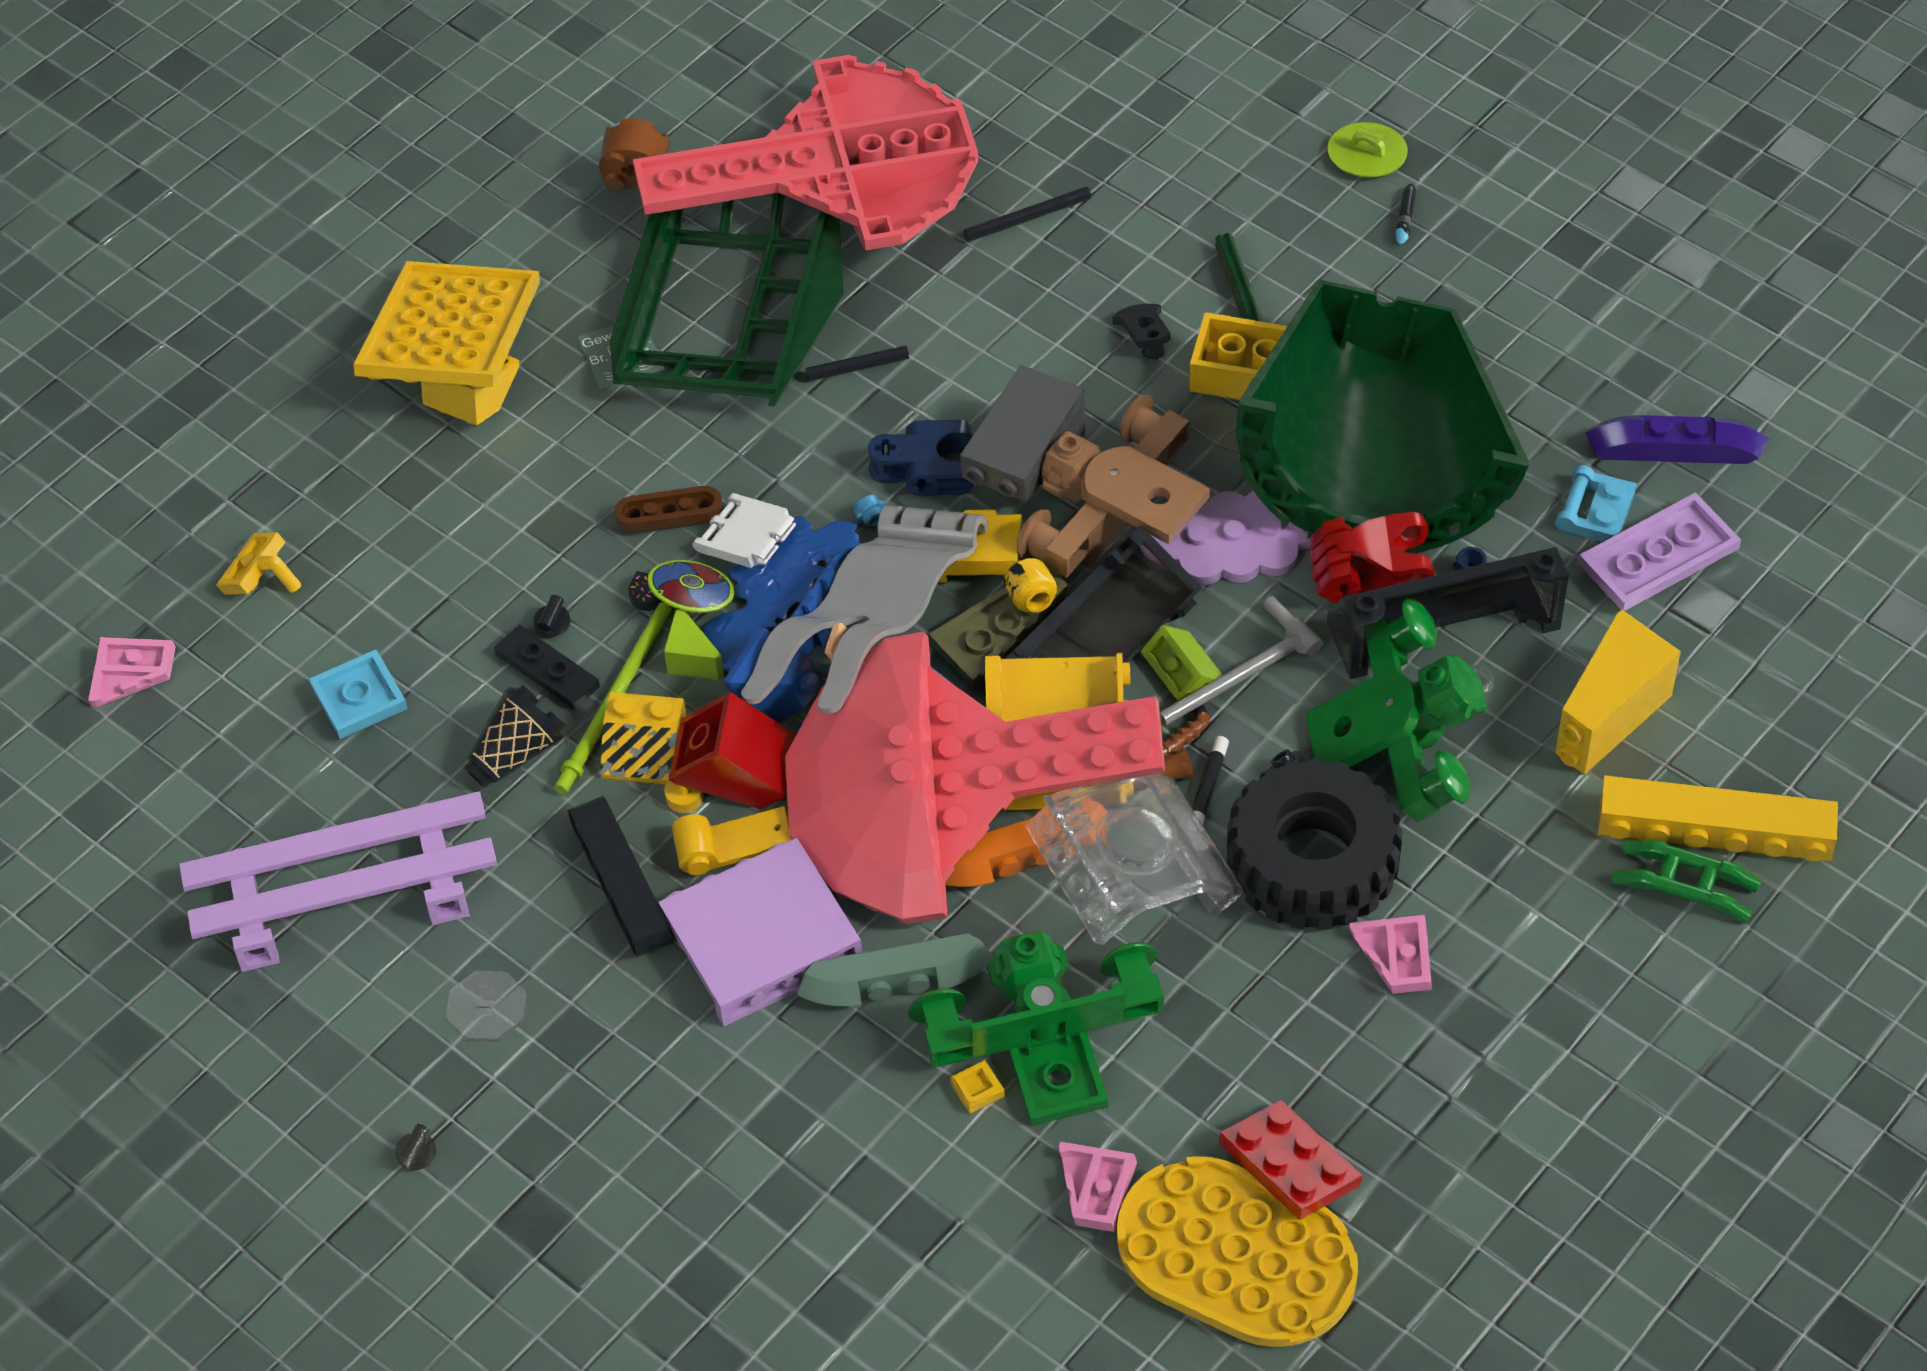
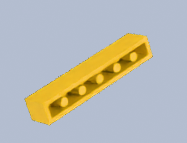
[1597,775,1838,862]

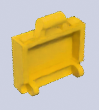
[939,509,1022,583]

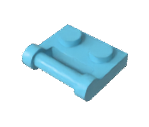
[1555,465,1637,542]

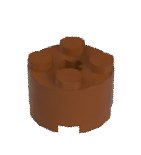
[598,118,670,191]

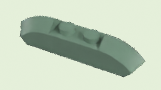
[797,933,994,1006]

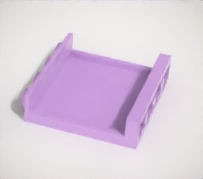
[658,838,862,1027]

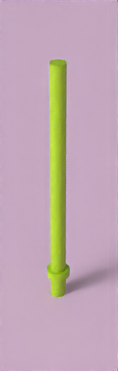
[554,602,672,795]

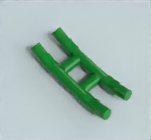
[1612,839,1761,923]

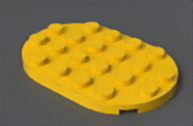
[1117,1156,1358,1347]

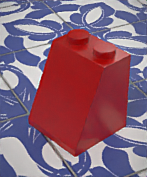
[669,692,796,809]

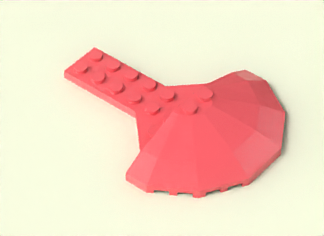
[633,55,978,251]
[785,631,1165,925]

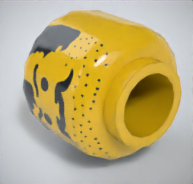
[1003,558,1057,613]

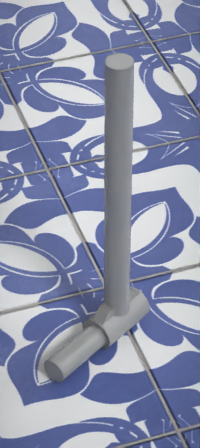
[1160,596,1324,726]

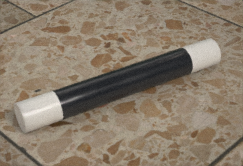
[1186,736,1229,835]

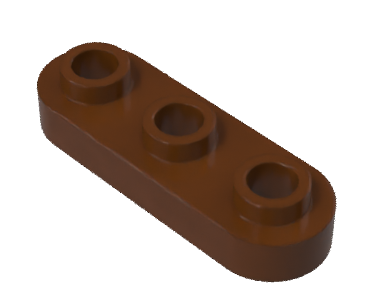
[615,486,723,533]

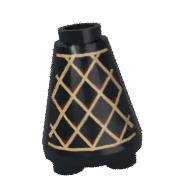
[463,685,566,788]

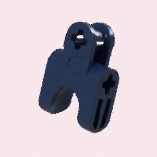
[868,420,974,496]

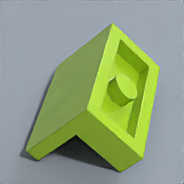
[1140,625,1223,701]

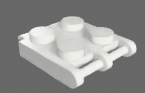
[692,493,796,568]

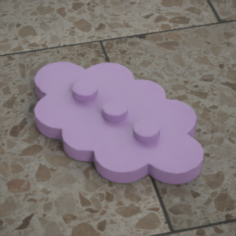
[1145,491,1312,585]

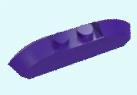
[1585,415,1769,464]

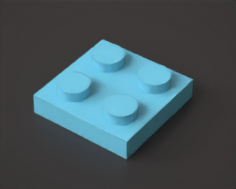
[309,649,408,739]

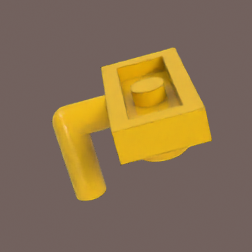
[216,532,301,595]

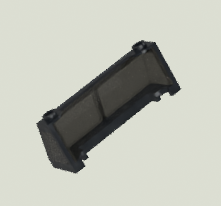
[976,525,1202,696]
[1327,547,1569,679]

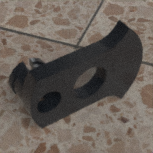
[1112,304,1171,359]

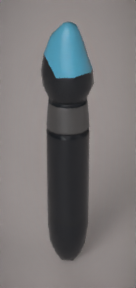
[1395,183,1416,244]

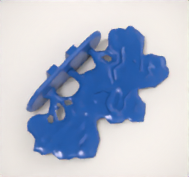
[702,516,860,673]

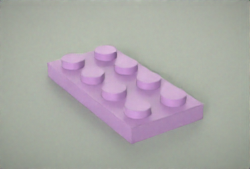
[1578,492,1741,611]

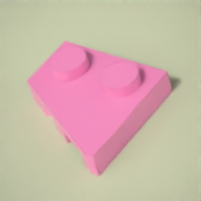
[88,637,176,707]
[1350,915,1432,994]
[1059,1142,1137,1232]

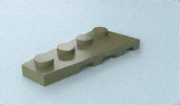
[928,562,1068,689]

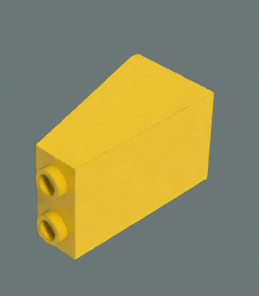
[1555,610,1681,775]

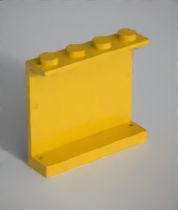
[985,653,1133,811]

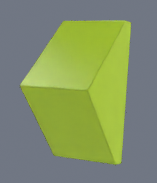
[664,609,725,680]

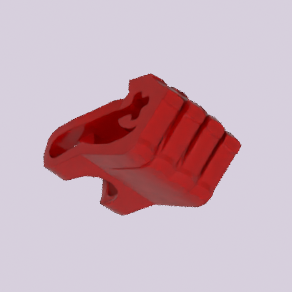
[1310,512,1435,607]

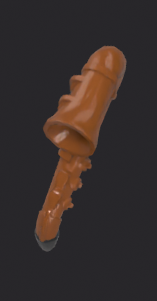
[1133,705,1210,791]

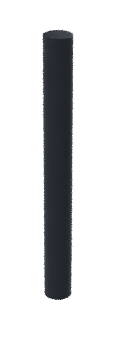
[963,186,1091,242]

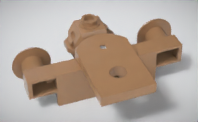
[1017,395,1210,578]

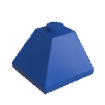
[724,627,821,722]

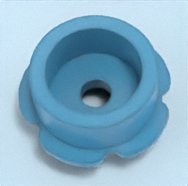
[853,495,887,527]

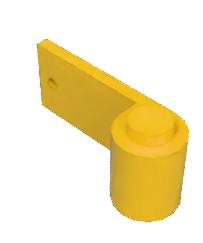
[672,806,793,876]

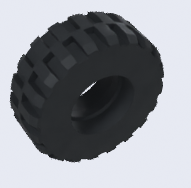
[1226,759,1402,930]

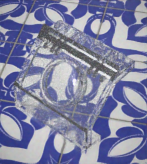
[1024,774,1244,945]

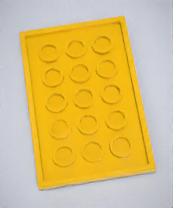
[353,261,540,388]

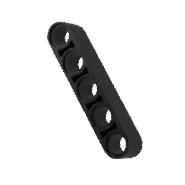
[567,796,673,957]

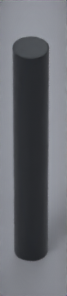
[805,345,909,381]

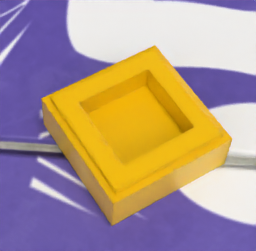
[950,1060,1005,1114]

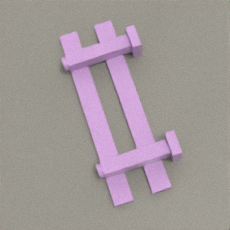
[179,791,498,972]

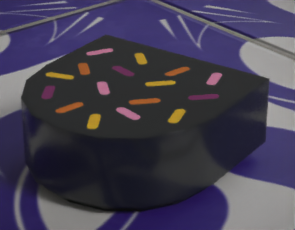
[628,571,662,611]

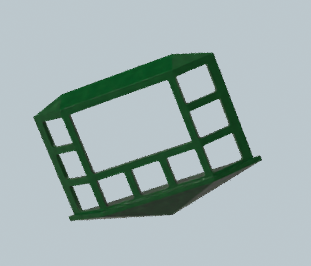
[610,192,844,407]

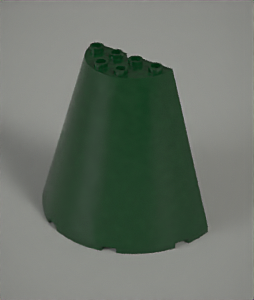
[1236,279,1529,553]

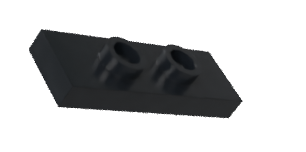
[494,624,600,710]

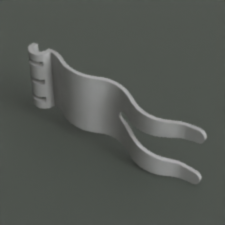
[741,505,988,714]

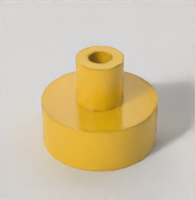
[664,781,704,813]

